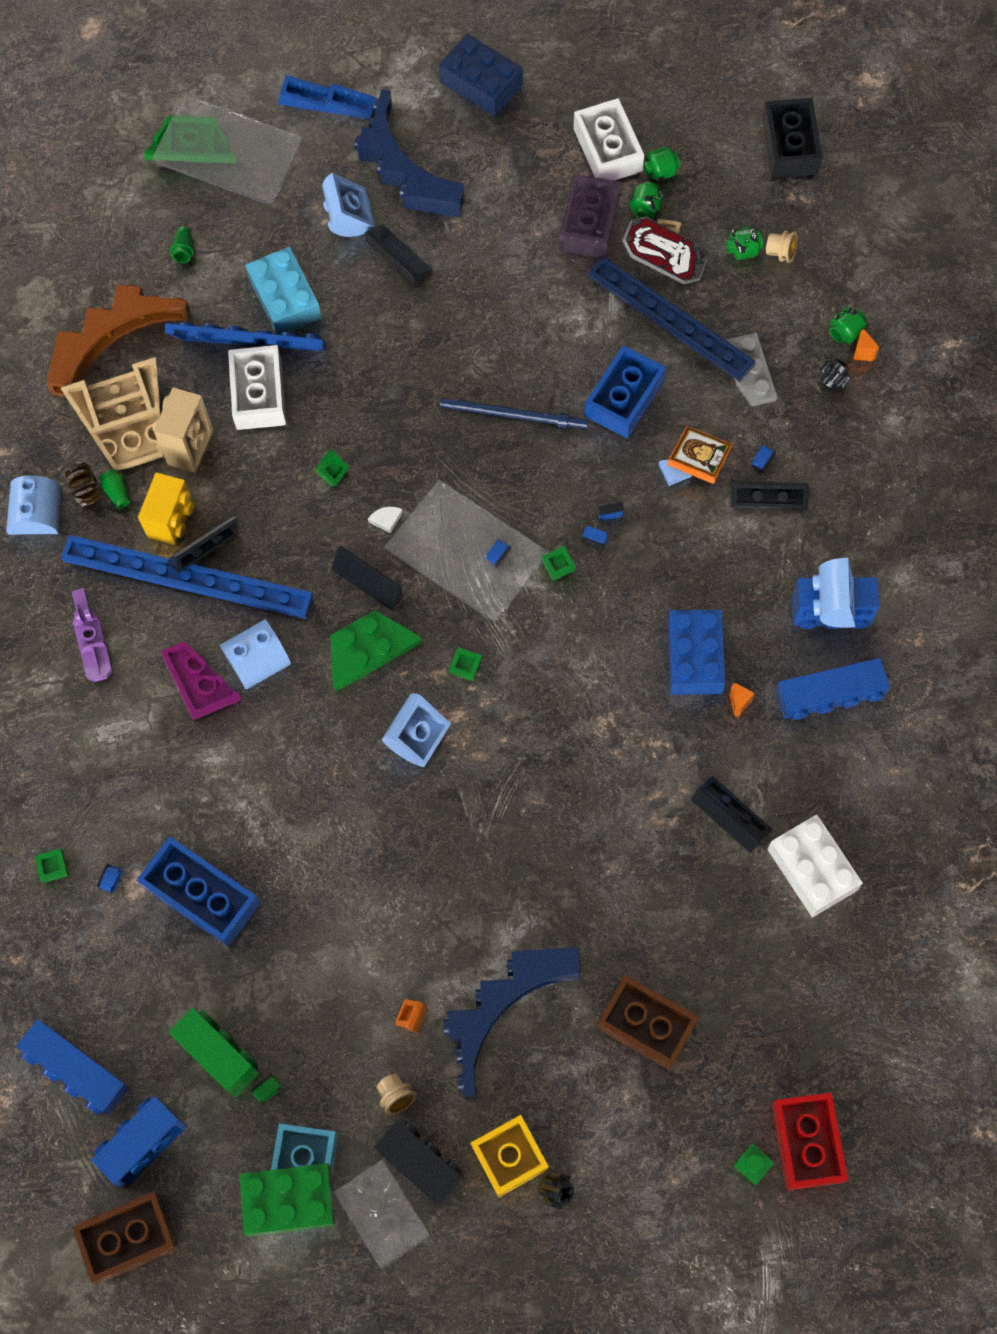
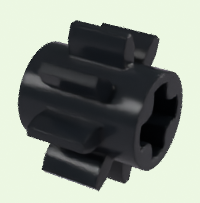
[820,358,851,390]
[539,1171,574,1209]

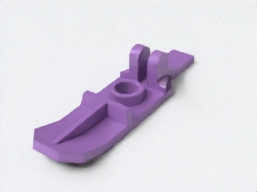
[72,588,112,682]

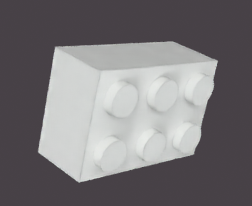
[574,98,644,185]
[228,345,286,430]
[768,815,863,918]

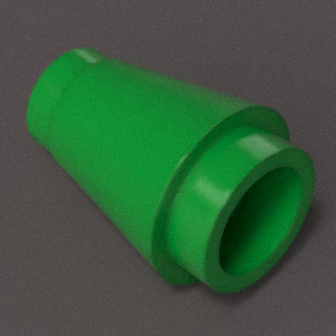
[170,227,194,263]
[99,469,131,509]

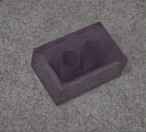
[559,174,621,258]

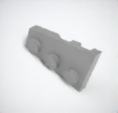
[726,333,777,406]

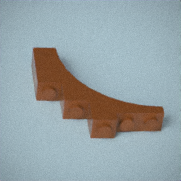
[46,284,191,396]

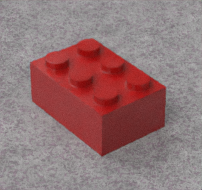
[771,1092,848,1191]

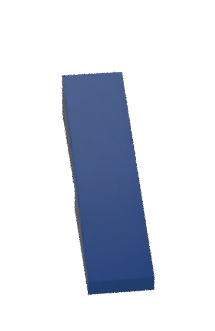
[278,75,376,119]

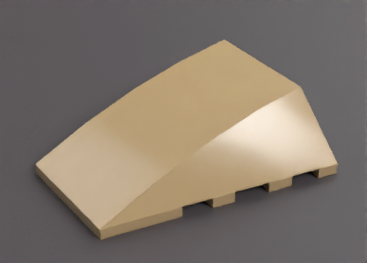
[61,357,164,472]

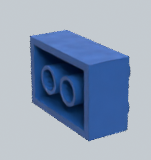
[585,345,666,439]
[791,578,879,629]
[667,610,725,695]
[91,1096,188,1189]

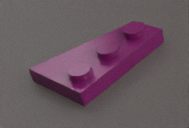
[161,641,241,720]

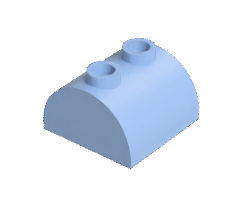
[322,173,375,237]
[6,476,62,535]
[813,558,855,628]
[220,619,291,690]
[382,693,451,767]

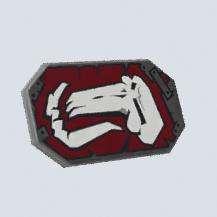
[623,217,707,284]

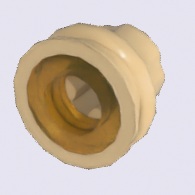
[766,230,798,263]
[376,1073,417,1116]

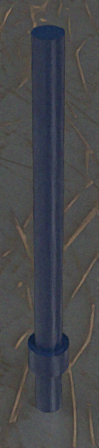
[440,398,588,429]

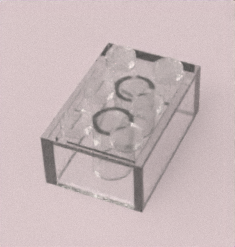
[334,1159,431,1270]

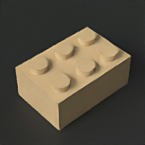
[153,387,214,473]

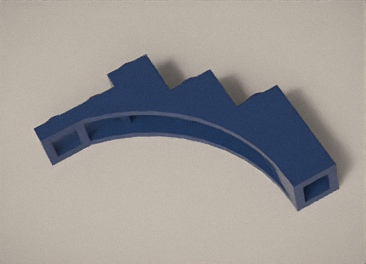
[355,89,465,217]
[443,947,580,1099]

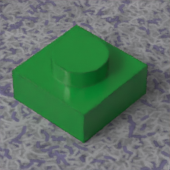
[314,451,349,486]
[541,546,576,581]
[449,647,482,682]
[35,848,69,883]
[734,1143,774,1185]

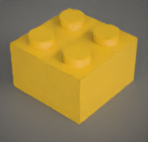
[138,473,194,546]
[471,1115,549,1198]

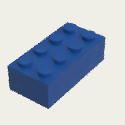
[136,836,261,948]

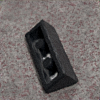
[365,225,432,285]
[731,481,809,510]
[167,516,238,573]
[332,546,403,610]
[691,776,773,852]

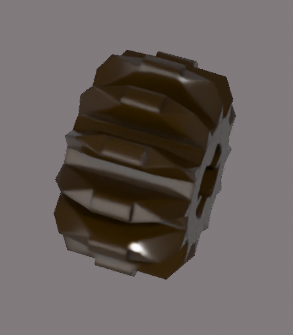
[65,462,102,507]

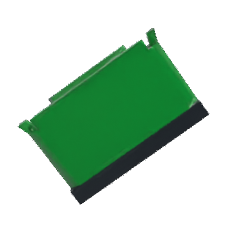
[251,1073,282,1104]

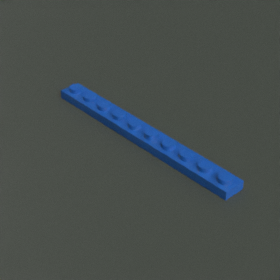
[61,535,313,619]

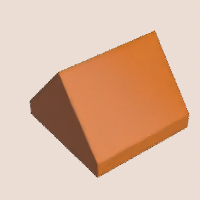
[853,329,879,361]
[729,683,755,717]
[395,999,428,1034]

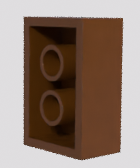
[597,975,699,1071]
[72,1191,180,1284]

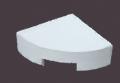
[368,507,403,533]

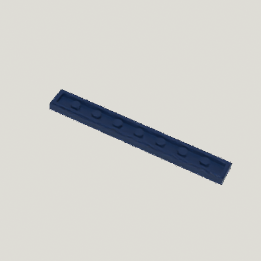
[588,256,756,382]

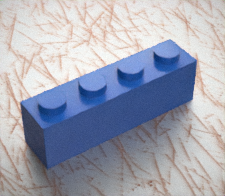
[776,658,890,720]
[16,1019,130,1115]

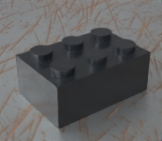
[762,98,822,178]
[374,1120,465,1210]

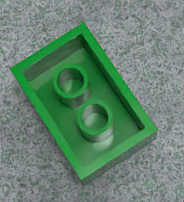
[168,1007,259,1098]
[240,1163,336,1237]

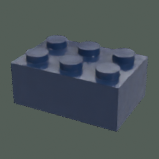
[439,33,523,116]

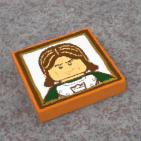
[667,426,733,484]

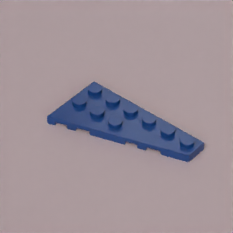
[165,322,327,352]

